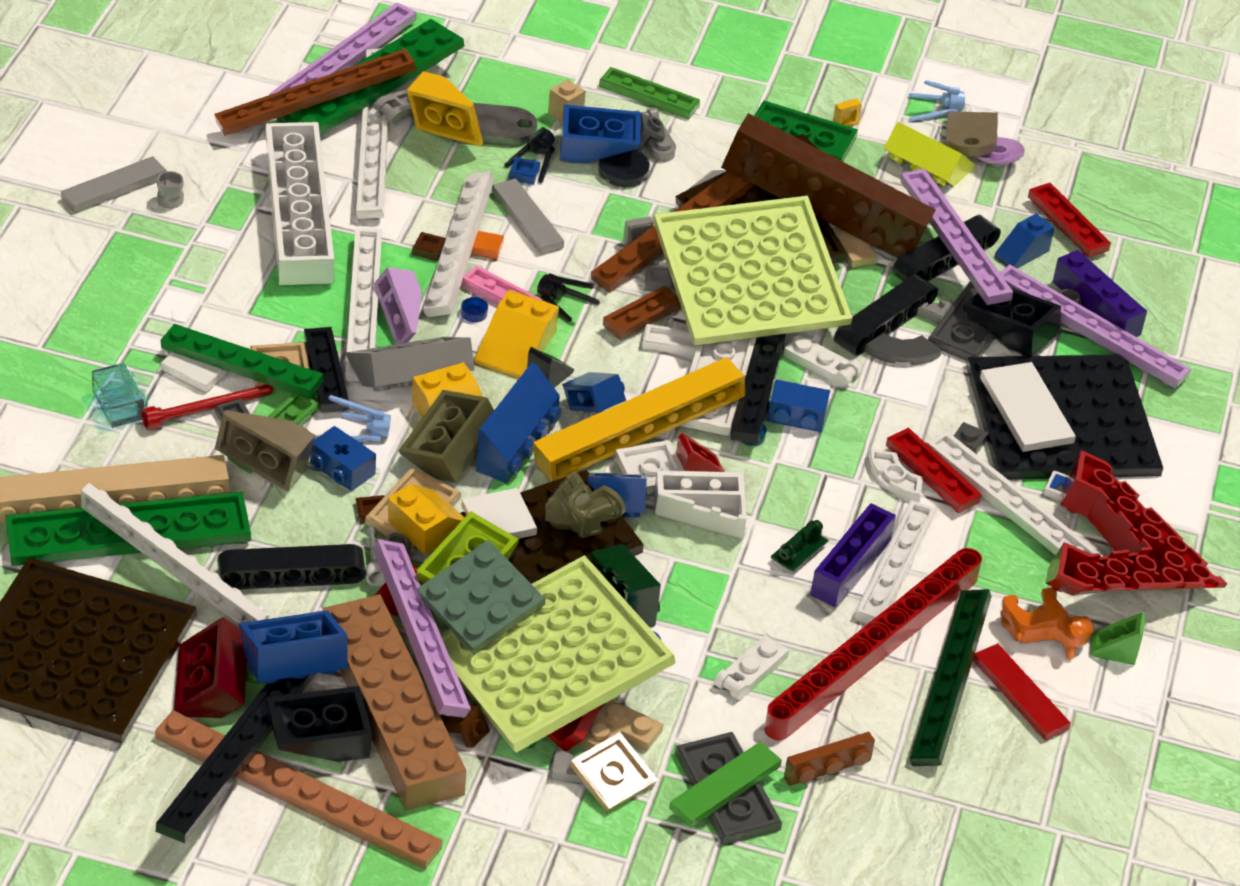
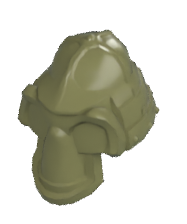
[545,472,626,538]

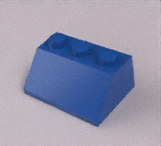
[239,610,348,684]

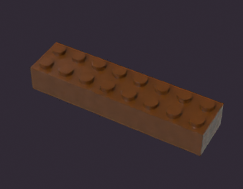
[721,113,936,258]

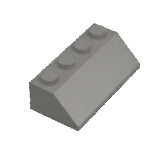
[346,336,475,391]

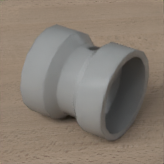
[157,171,184,209]

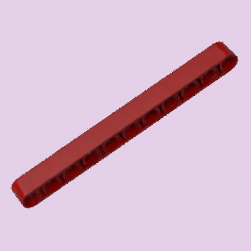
[764,548,982,740]

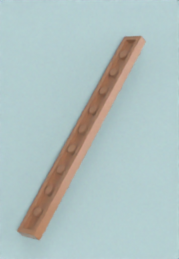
[155,710,442,870]

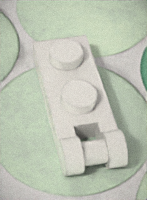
[783,334,863,387]
[714,635,789,700]

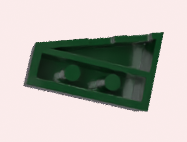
[590,544,661,627]

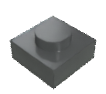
[953,422,988,455]

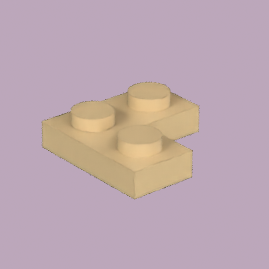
[578,699,663,751]

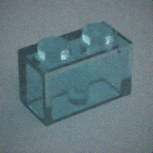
[92,363,148,428]

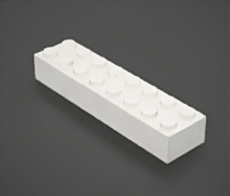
[266,122,334,285]

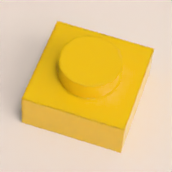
[833,98,862,126]

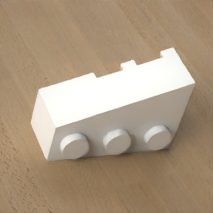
[654,471,747,540]

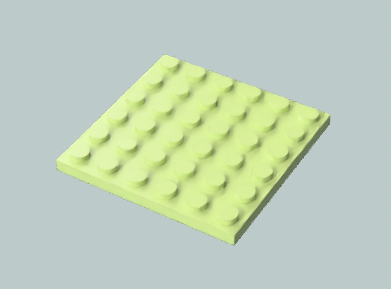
[653,196,852,346]
[440,555,676,753]

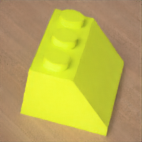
[883,122,975,187]

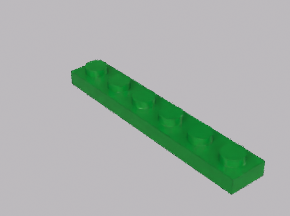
[160,324,323,399]

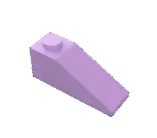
[374,267,422,344]

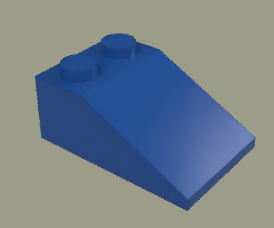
[560,104,641,163]

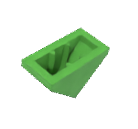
[1090,612,1146,665]

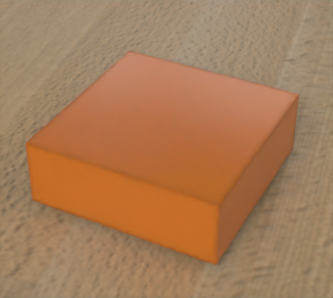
[472,231,504,259]

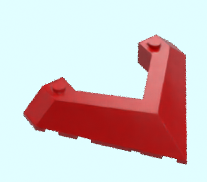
[1045,450,1228,596]

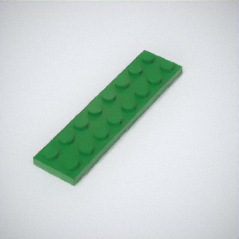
[276,19,465,136]
[5,492,251,566]

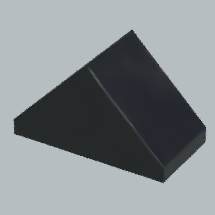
[527,347,575,388]

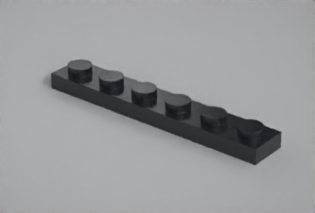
[730,334,786,444]

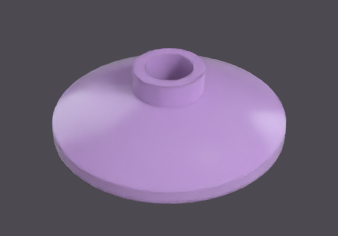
[976,137,1024,166]

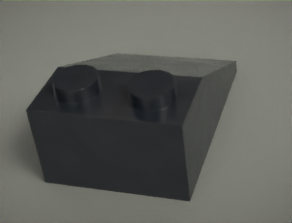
[963,287,1061,357]
[266,686,372,762]

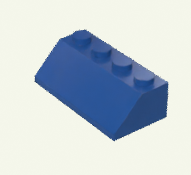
[476,363,561,483]

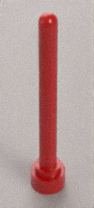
[141,384,273,431]

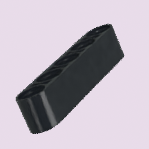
[892,214,1001,281]
[834,274,938,356]
[217,544,366,590]

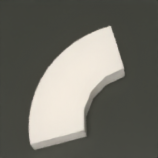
[868,449,923,503]

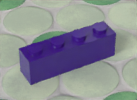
[1052,250,1147,337]
[810,503,896,608]

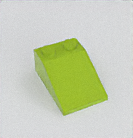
[416,511,519,586]

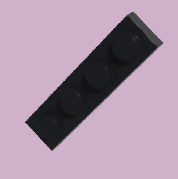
[304,327,349,413]

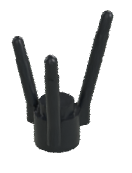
[504,127,555,183]
[537,273,600,322]

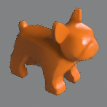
[1000,587,1094,660]

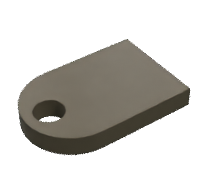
[946,111,998,156]

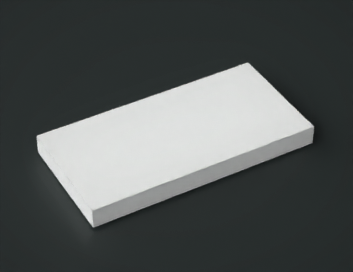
[980,362,1076,452]

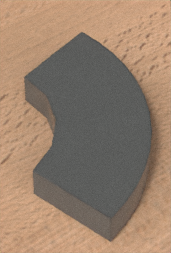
[864,333,942,365]

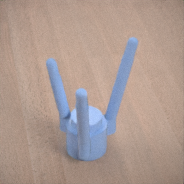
[908,80,965,122]
[328,395,391,442]

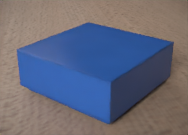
[509,157,541,185]

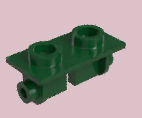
[771,520,829,572]

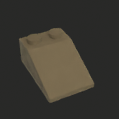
[215,410,315,492]

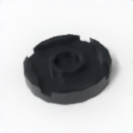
[598,150,650,187]

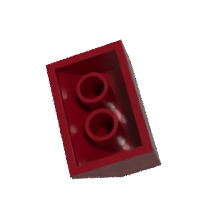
[173,617,247,718]

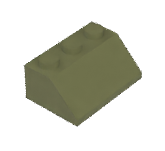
[398,390,494,483]

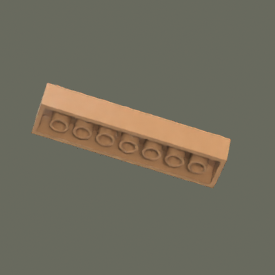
[323,594,467,811]

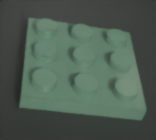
[417,540,545,655]

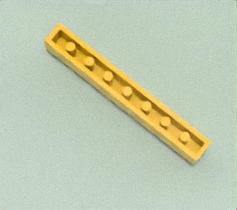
[533,357,745,482]

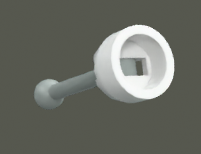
[365,526,386,587]

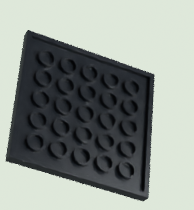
[966,354,1164,480]

